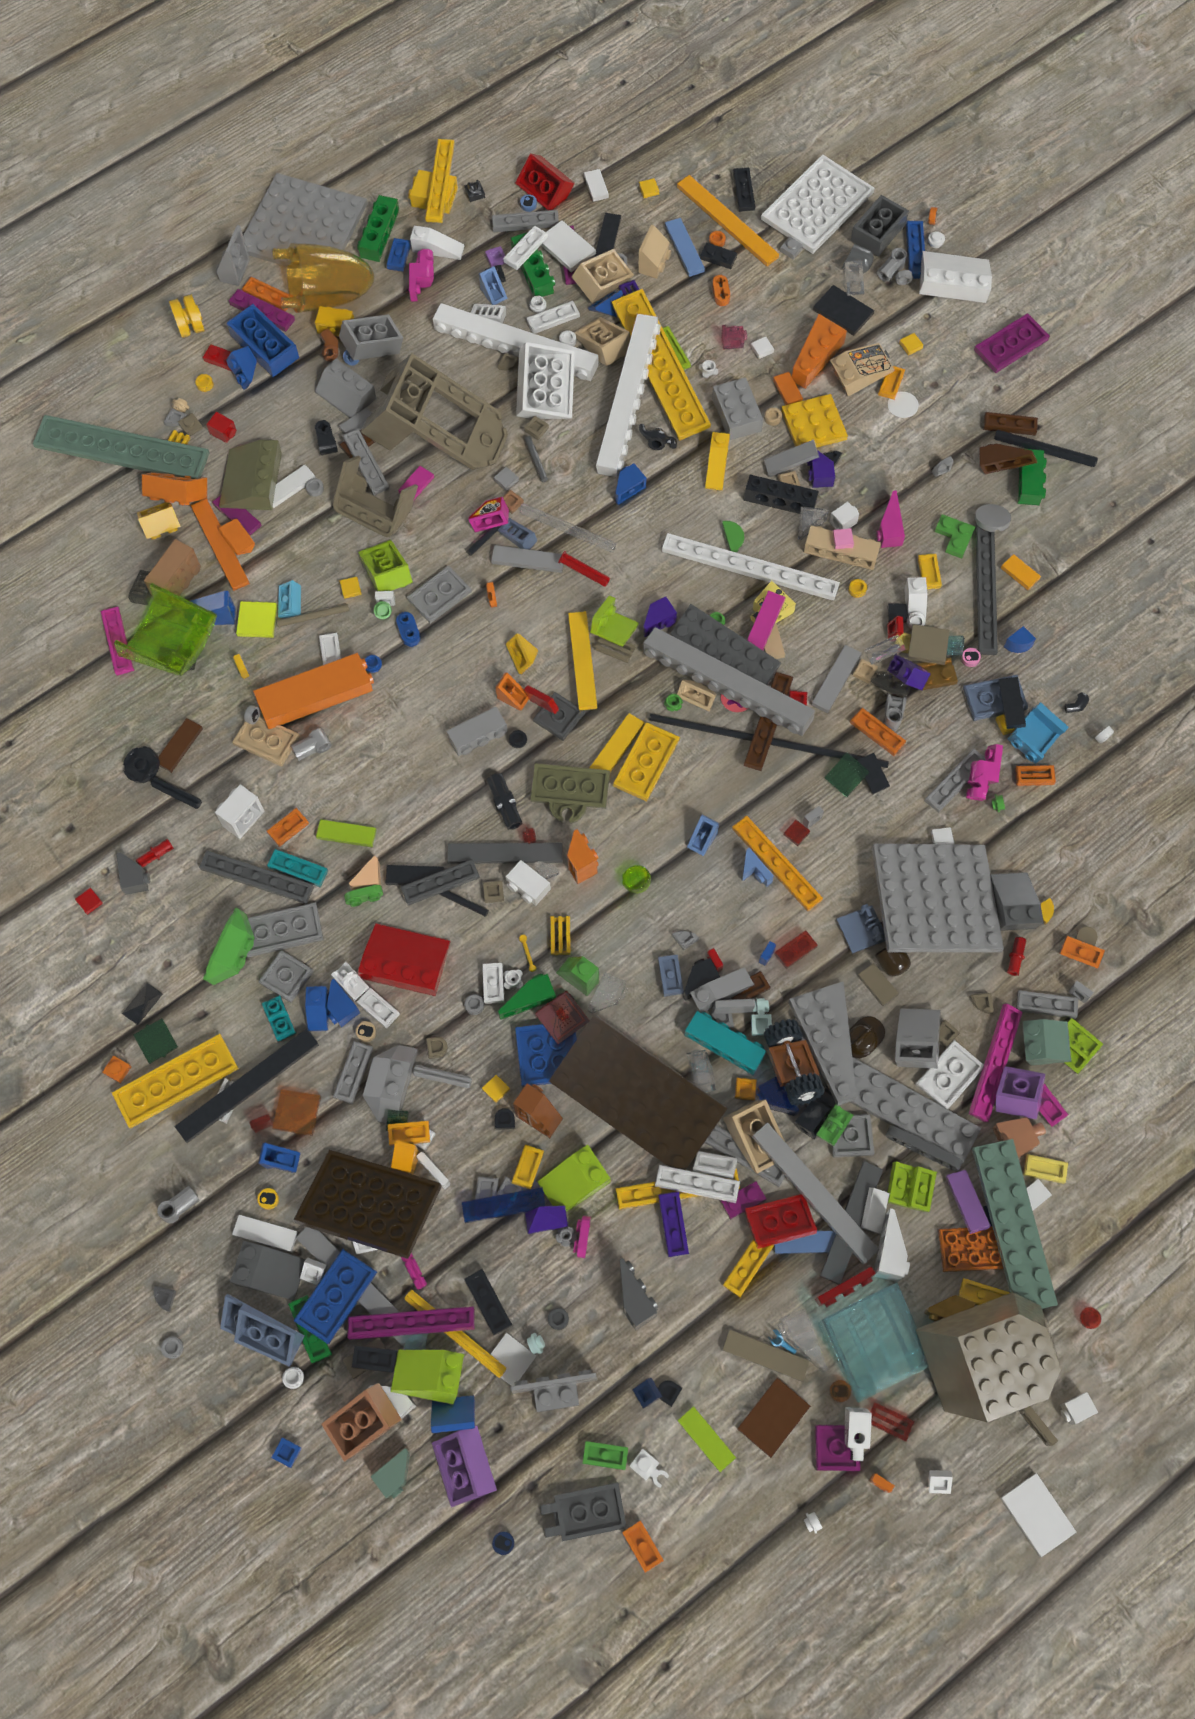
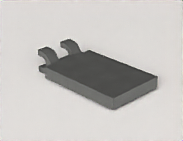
[540,1482,627,1542]

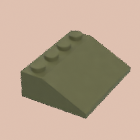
[219,440,282,510]

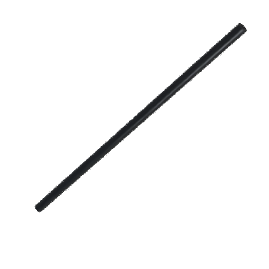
[649,713,889,768]

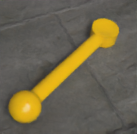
[519,934,536,972]

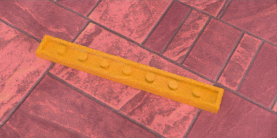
[677,175,779,267]

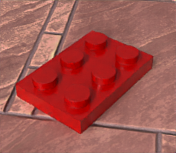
[744,1194,817,1249]

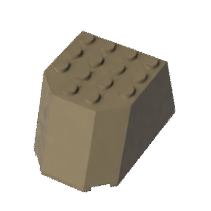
[916,1292,1061,1422]

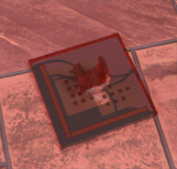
[535,990,590,1044]

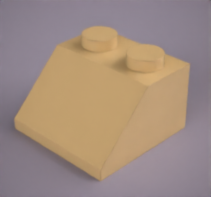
[639,225,671,279]

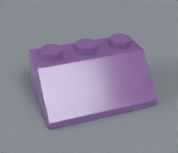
[432,1426,497,1508]

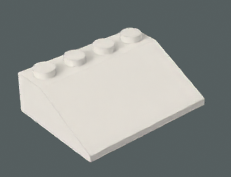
[919,251,992,303]
[516,342,575,419]

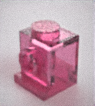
[721,325,747,350]

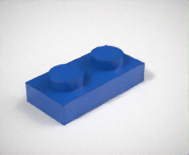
[387,238,411,272]

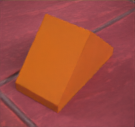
[496,673,529,710]

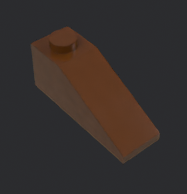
[979,443,1037,474]

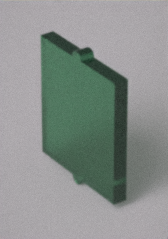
[133,1018,179,1064]

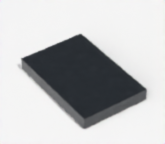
[813,285,874,336]

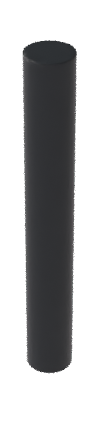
[466,525,502,556]
[439,891,489,917]

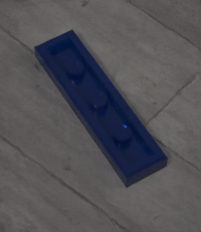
[461,1187,546,1224]

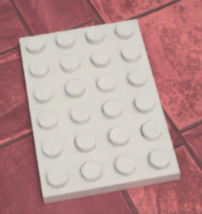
[761,155,875,254]

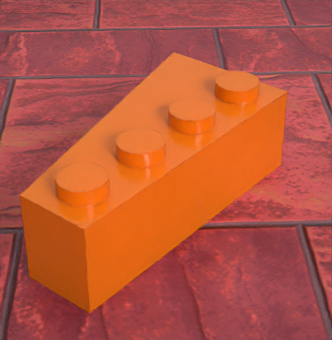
[792,314,847,389]

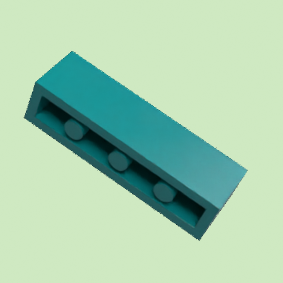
[684,1011,766,1076]

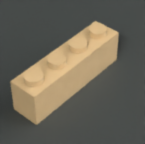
[804,526,881,570]

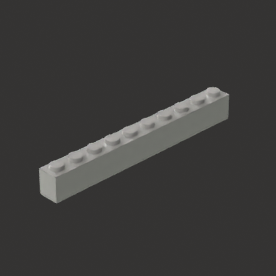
[643,627,815,736]

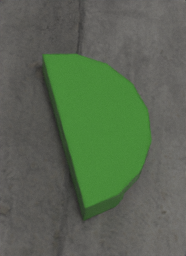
[722,521,744,552]

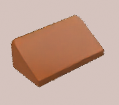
[218,519,255,555]

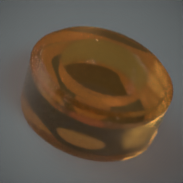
[829,1380,851,1403]

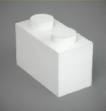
[506,860,551,906]

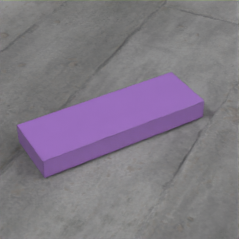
[946,1170,990,1234]

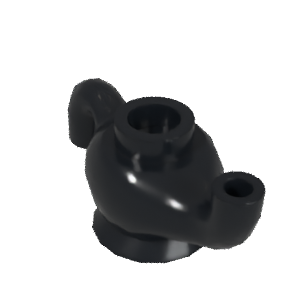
[639,424,677,450]

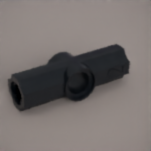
[487,773,523,830]

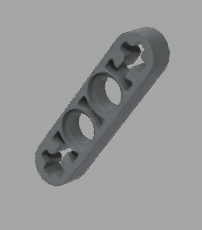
[886,1126,963,1171]

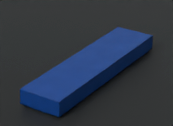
[906,221,925,279]

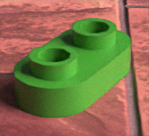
[344,885,383,907]

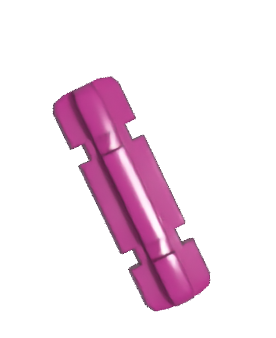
[401,1253,427,1290]

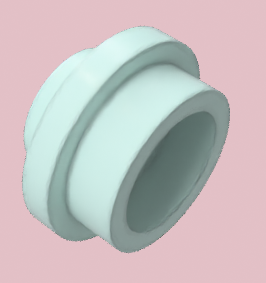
[527,1333,545,1354]

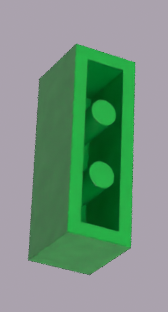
[1018,449,1047,506]

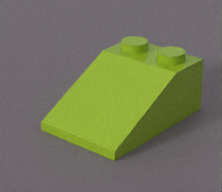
[358,540,413,592]
[537,1145,611,1212]
[390,1350,464,1404]

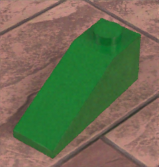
[498,974,556,1020]

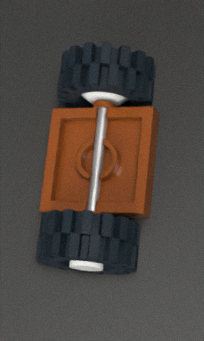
[763,1019,825,1106]

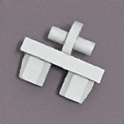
[331,962,369,1001]

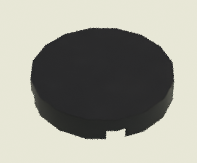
[123,746,160,783]

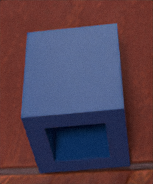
[1004,626,1036,653]

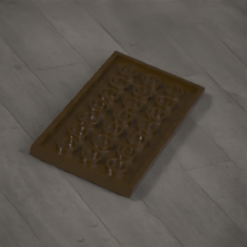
[549,1015,728,1170]

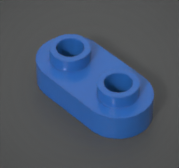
[396,612,420,647]

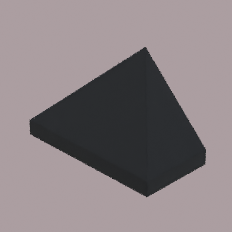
[122,983,163,1025]

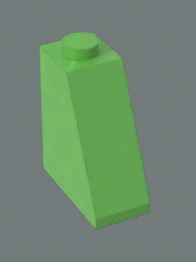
[556,956,599,996]

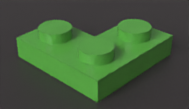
[935,514,975,559]

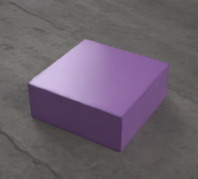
[485,246,506,267]

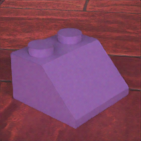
[996,1066,1045,1119]

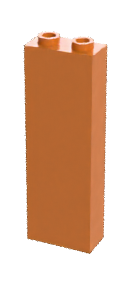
[253,653,374,730]

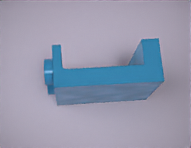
[1007,702,1069,763]

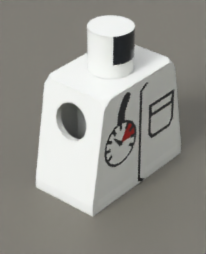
[845,1407,872,1461]

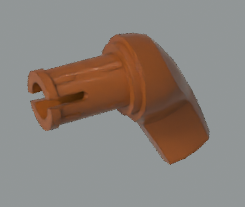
[320,328,338,362]

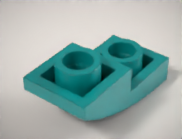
[262,995,296,1042]

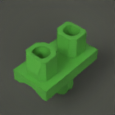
[816,1105,853,1146]

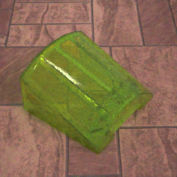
[114,583,217,676]

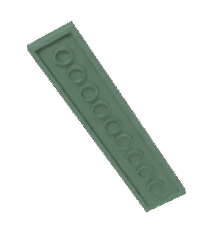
[33,415,210,479]

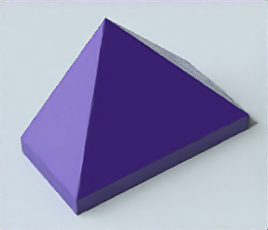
[525,1206,568,1234]

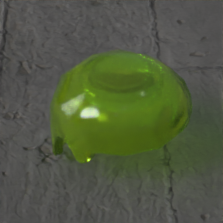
[622,865,651,894]

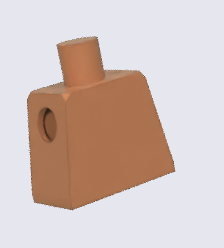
[992,1117,1046,1158]

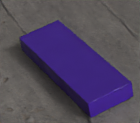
[658,1191,689,1257]

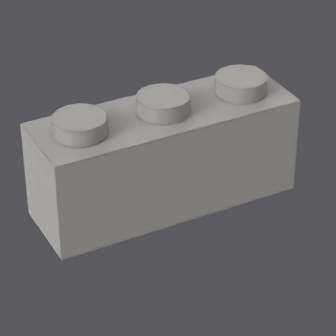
[447,707,508,756]

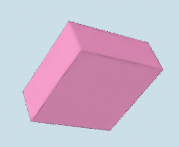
[833,528,854,549]

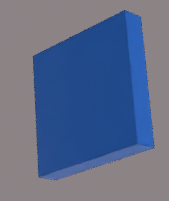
[431,1395,475,1433]

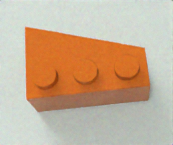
[142,472,207,505]

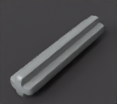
[413,1065,472,1088]

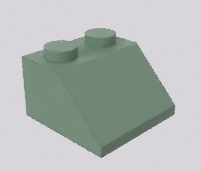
[1023,1019,1072,1066]

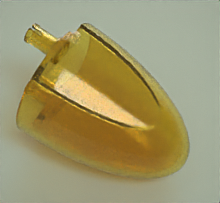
[272,243,374,313]

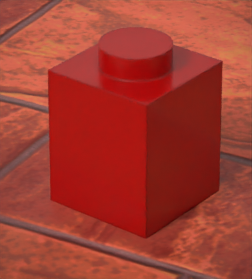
[206,412,237,443]

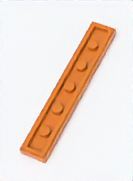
[191,499,250,591]

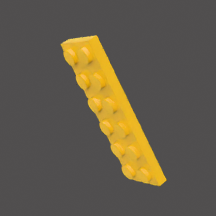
[112,1034,239,1129]

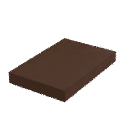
[737,1378,811,1458]

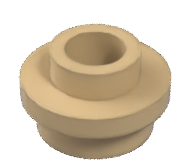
[172,398,190,413]

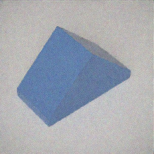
[479,266,508,305]
[687,814,719,856]

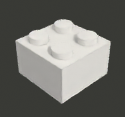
[215,784,265,839]

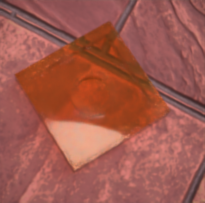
[272,1089,321,1136]

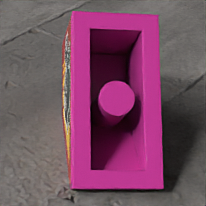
[468,497,509,532]

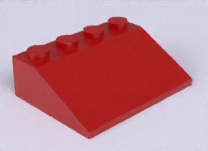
[358,923,451,997]

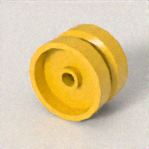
[169,294,205,338]

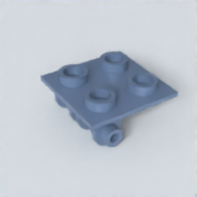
[837,904,886,954]

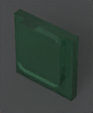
[824,752,869,797]

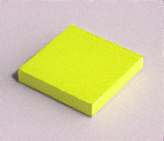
[236,601,277,638]

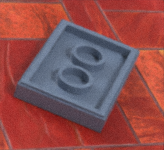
[963,675,1028,721]

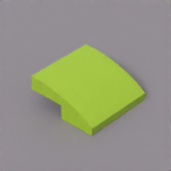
[1064,1018,1103,1074]
[887,1161,937,1212]

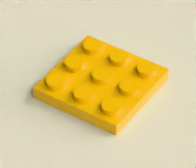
[781,394,848,448]

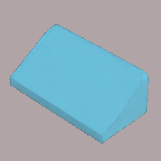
[278,580,301,618]

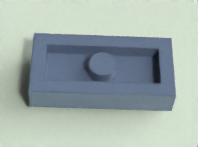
[658,955,684,997]

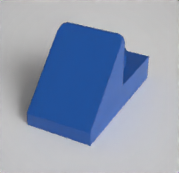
[258,1143,300,1173]

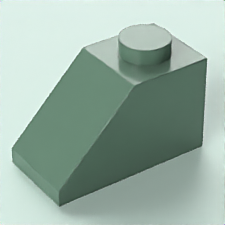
[371,1448,410,1499]

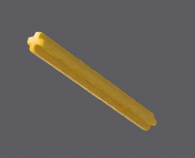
[404,1290,507,1378]

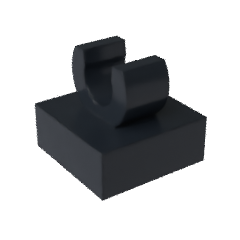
[464,180,485,202]

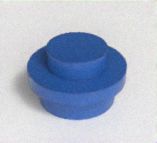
[365,655,382,673]

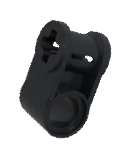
[315,420,338,456]

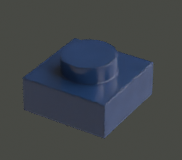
[632,1378,662,1409]

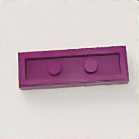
[212,495,262,535]

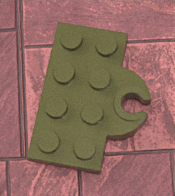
[531,763,610,824]

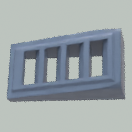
[498,518,537,550]

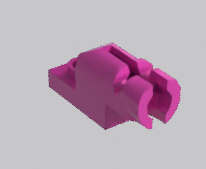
[409,249,434,302]
[966,744,1003,801]

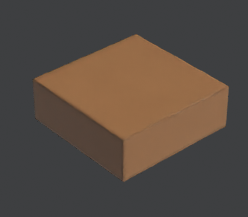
[503,490,524,514]

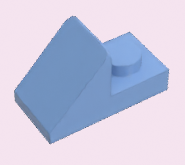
[742,847,774,887]

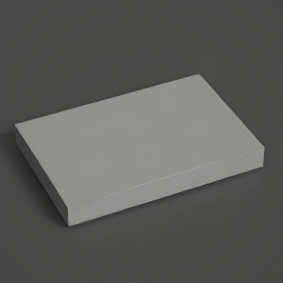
[407,565,472,624]

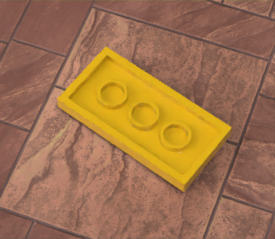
[613,722,680,802]

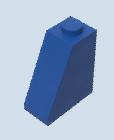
[185,591,236,626]

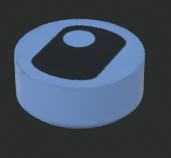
[520,195,537,212]

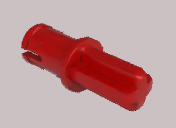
[136,839,174,868]
[1007,937,1027,976]

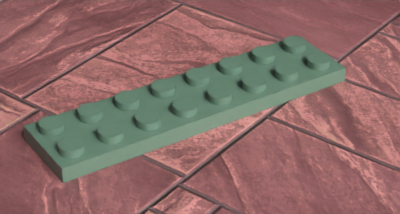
[972,1139,1058,1309]

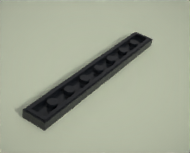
[174,1028,319,1143]

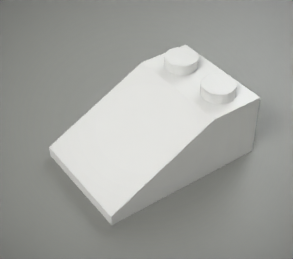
[874,1208,910,1282]

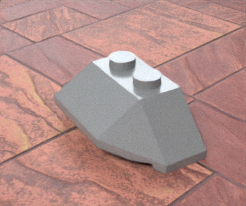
[363,1045,418,1124]

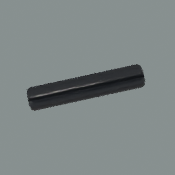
[151,777,202,809]

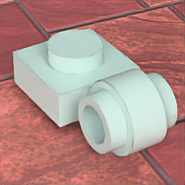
[751,998,772,1036]

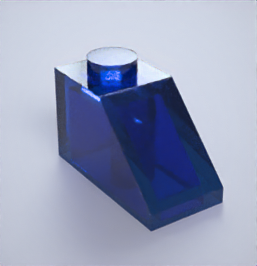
[756,1076,799,1116]

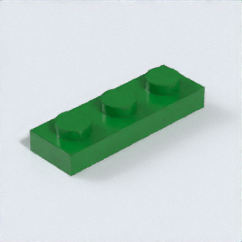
[288,1295,332,1364]

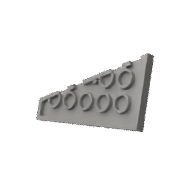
[788,982,857,1106]

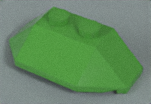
[203,908,255,985]

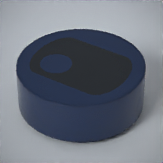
[492,1532,515,1555]

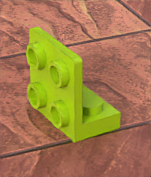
[590,595,639,647]

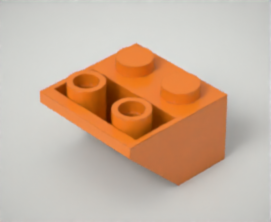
[567,829,599,884]

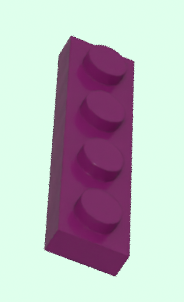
[229,289,295,332]

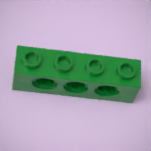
[357,195,400,262]
[511,232,555,297]

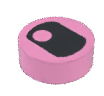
[961,648,981,667]

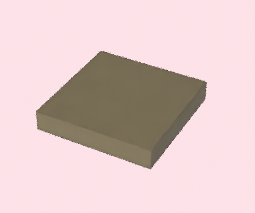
[908,624,950,665]

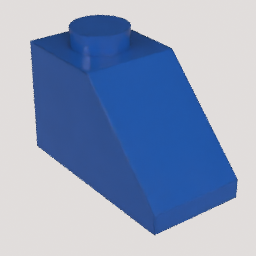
[616,463,647,505]
[327,979,360,1028]
[305,986,329,1031]

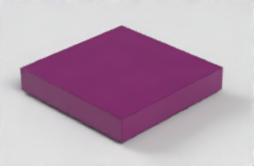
[815,1425,860,1471]

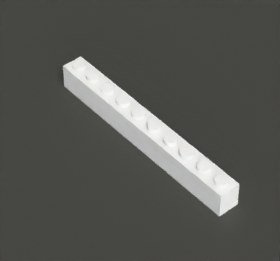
[433,303,598,381]
[596,314,661,477]

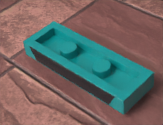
[267,849,328,888]

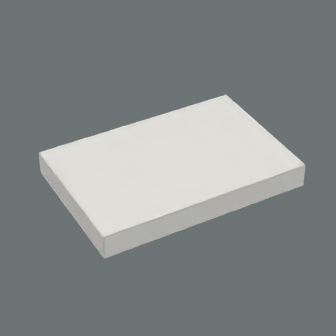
[541,221,596,272]
[915,1040,984,1109]
[1001,1473,1076,1557]

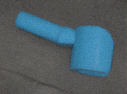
[768,1329,797,1354]

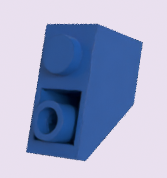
[226,346,257,390]

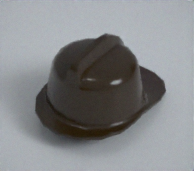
[849,1016,885,1059]

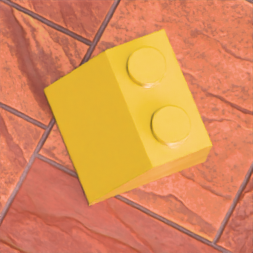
[137,502,181,540]

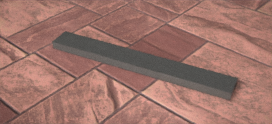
[975,524,998,655]

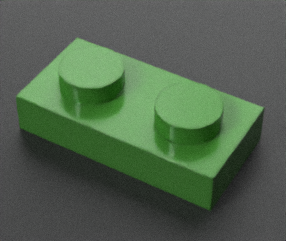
[582,1441,628,1470]

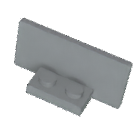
[510,1370,597,1412]

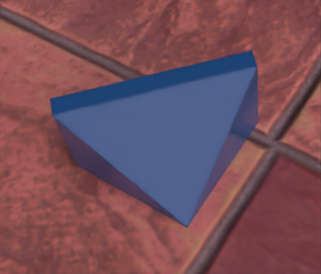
[588,290,623,317]

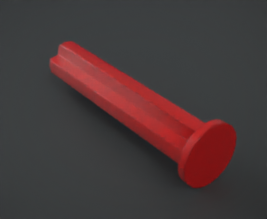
[558,551,610,587]

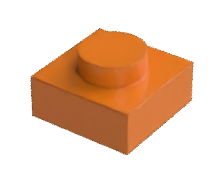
[102,1055,132,1084]

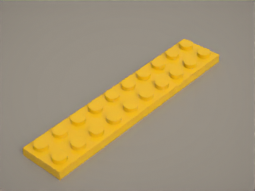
[612,288,711,441]

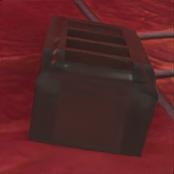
[128,570,151,605]

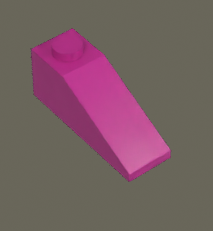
[876,490,905,548]

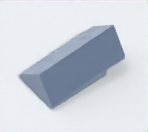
[220,1294,305,1367]

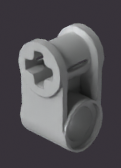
[884,694,907,731]

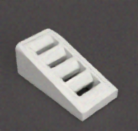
[471,304,506,323]

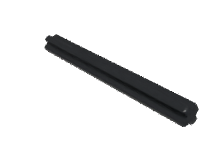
[994,430,1098,467]

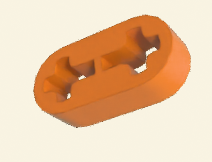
[712,275,730,306]

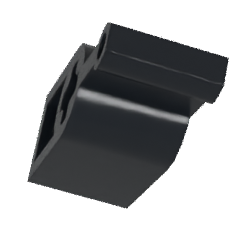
[795,1086,836,1140]

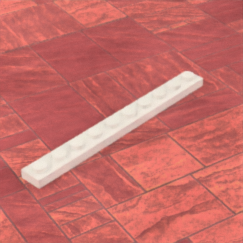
[662,533,840,601]

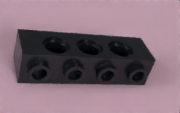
[744,475,819,517]

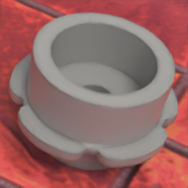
[556,1226,576,1247]

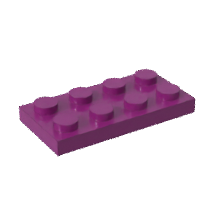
[974,313,1050,373]

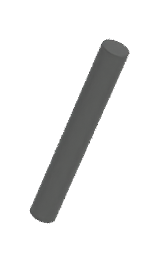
[524,436,548,482]

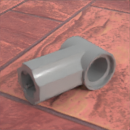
[877,248,907,282]
[291,728,332,761]
[157,1186,200,1223]

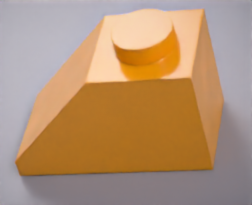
[391,1140,420,1175]

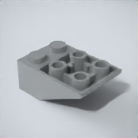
[895,1009,941,1069]

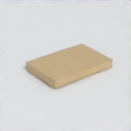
[232,716,300,767]

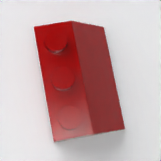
[515,153,575,211]

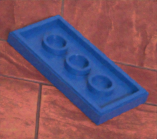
[294,1249,377,1345]

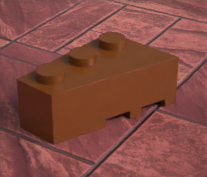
[513,1083,563,1139]

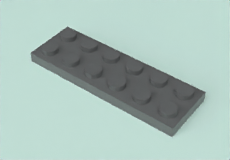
[671,604,781,685]

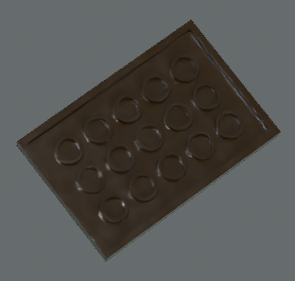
[293,1149,442,1259]

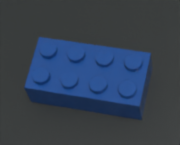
[227,304,299,377]

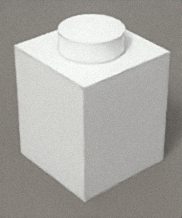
[829,502,859,530]
[1060,1392,1098,1425]

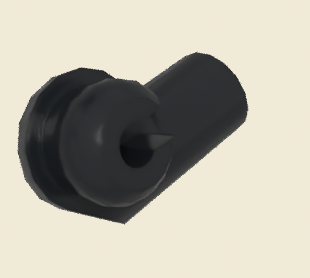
[1064,692,1089,713]

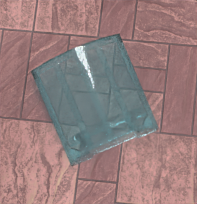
[818,1283,928,1403]

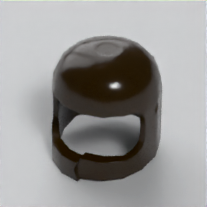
[875,948,911,977]

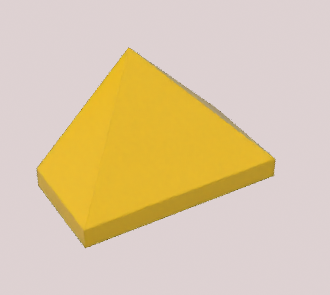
[506,634,538,674]

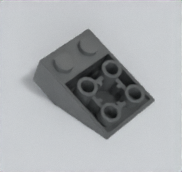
[620,1257,658,1331]

